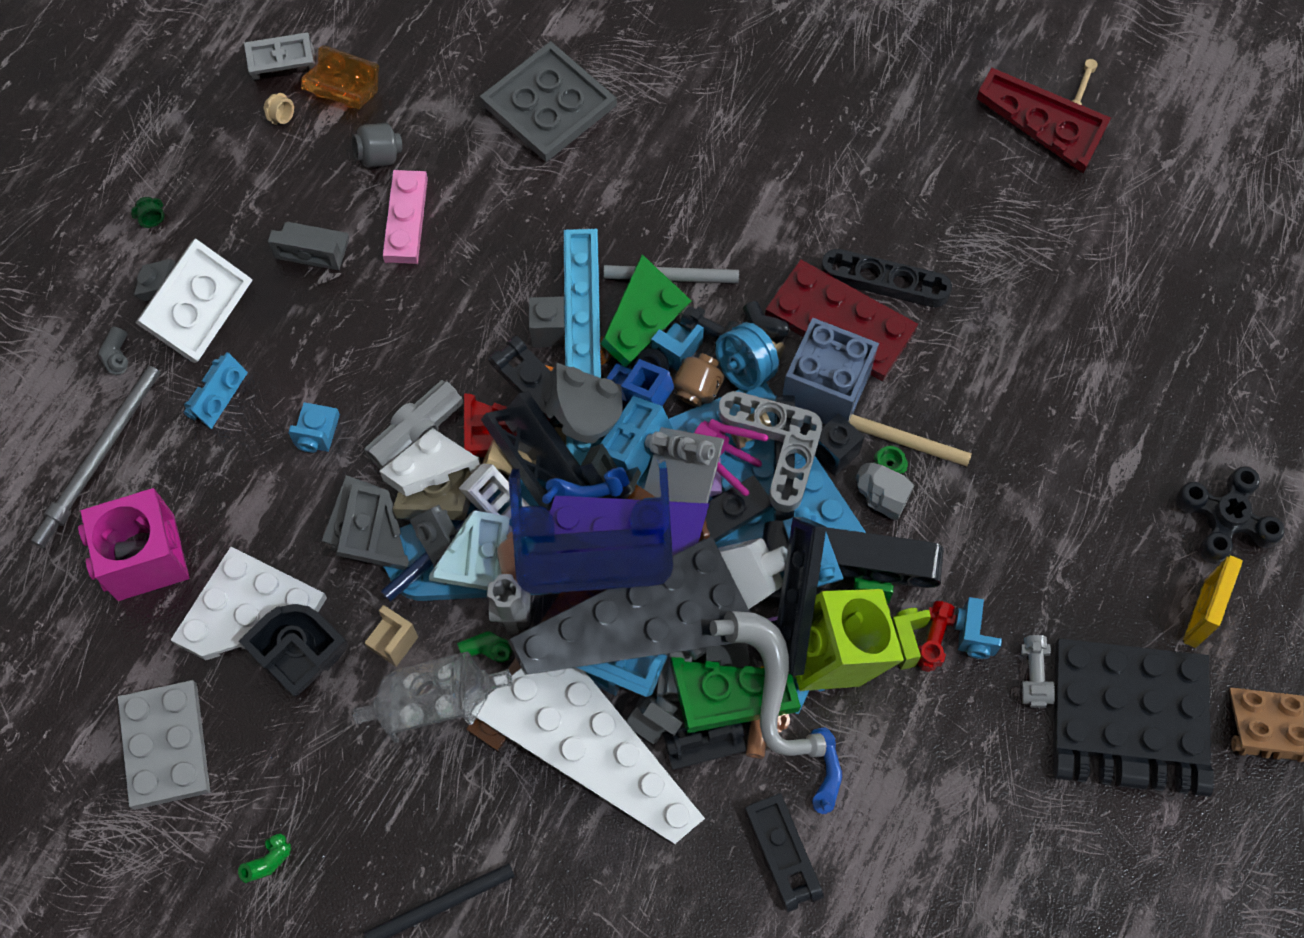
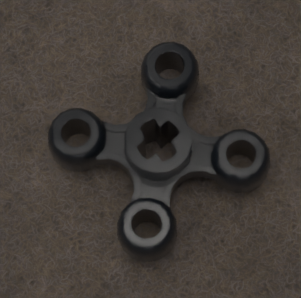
[1176,466,1285,564]

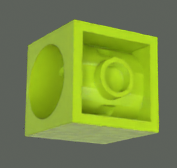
[796,589,904,691]

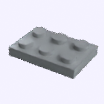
[118,680,211,810]

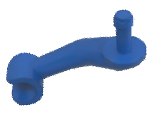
[542,467,630,504]
[810,727,842,814]

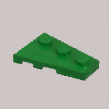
[601,255,692,368]
[670,657,801,733]

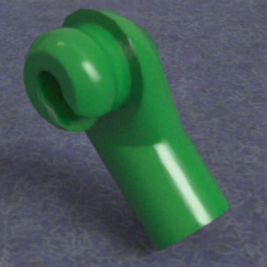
[457,631,513,663]
[238,833,291,883]

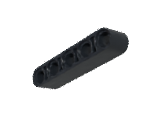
[762,520,944,588]

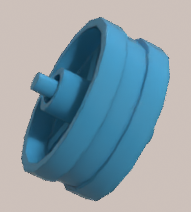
[715,322,779,391]

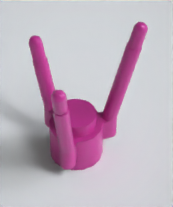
[694,419,768,496]

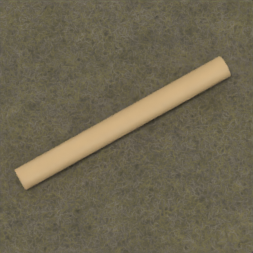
[849,414,972,467]

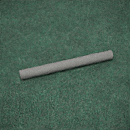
[604,265,739,283]

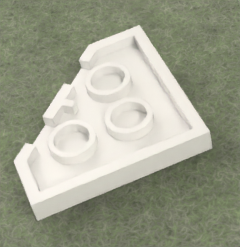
[171,547,327,660]

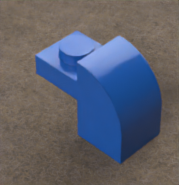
[606,359,674,407]

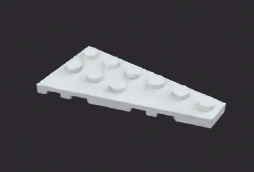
[468,667,705,844]

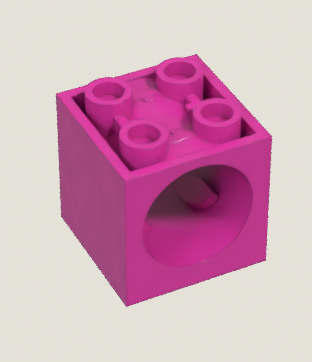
[78,488,190,601]

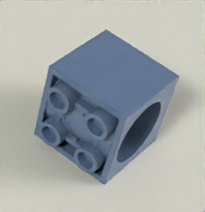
[783,318,879,425]

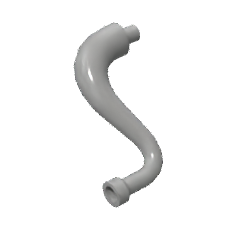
[710,611,826,758]

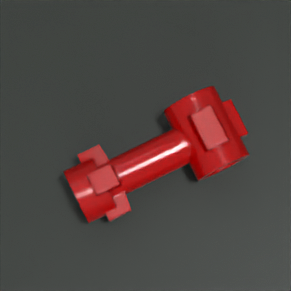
[917,601,957,672]

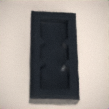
[705,475,773,543]

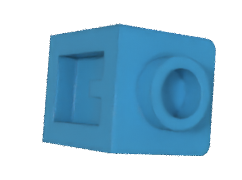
[288,402,340,453]

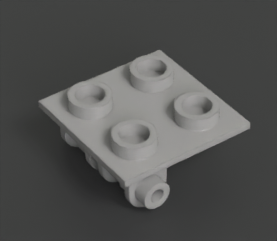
[644,427,724,503]

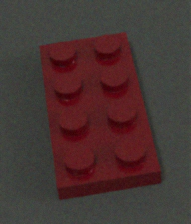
[765,259,918,382]

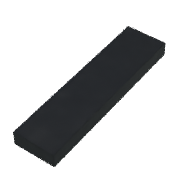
[776,517,827,676]

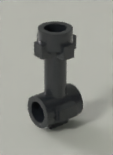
[680,306,739,347]

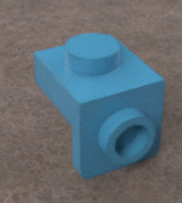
[954,597,1002,659]

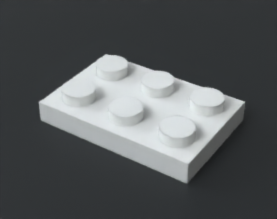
[135,238,252,363]

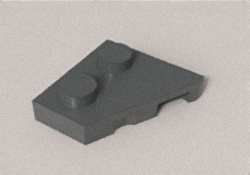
[336,482,409,570]

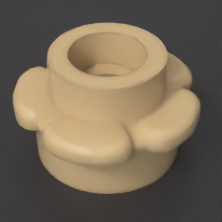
[264,93,294,125]

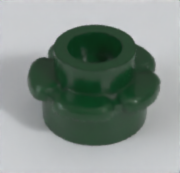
[131,197,164,228]

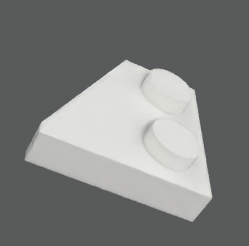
[380,428,480,496]

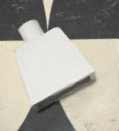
[718,538,788,609]

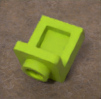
[892,608,931,670]

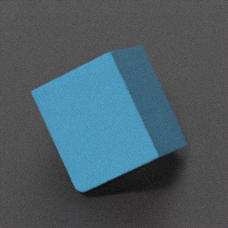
[651,323,704,371]

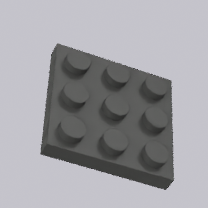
[480,41,617,162]

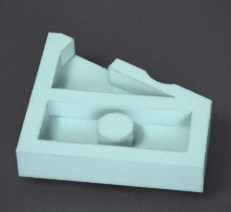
[429,510,510,590]

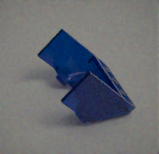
[508,459,673,594]

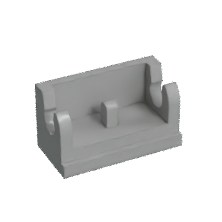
[244,32,317,80]

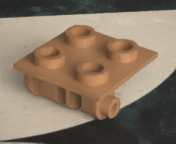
[1229,687,1304,762]

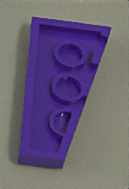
[544,496,709,566]

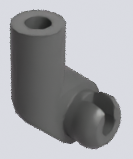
[98,327,128,375]

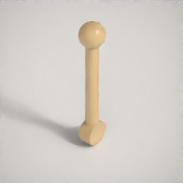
[1072,59,1098,105]

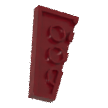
[976,67,1111,174]

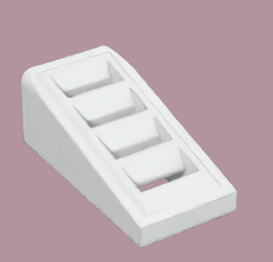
[459,463,539,534]

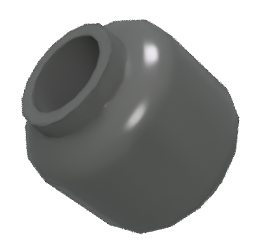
[351,123,402,168]

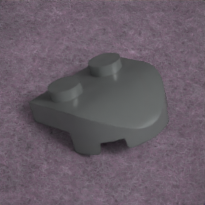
[545,363,623,443]

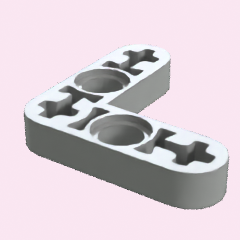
[718,391,822,512]

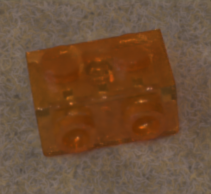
[301,45,379,109]

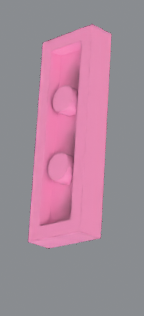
[383,170,428,264]

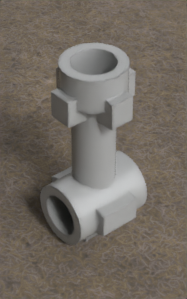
[1021,635,1054,708]

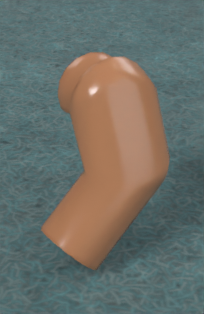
[746,714,790,759]

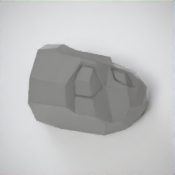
[855,463,914,521]

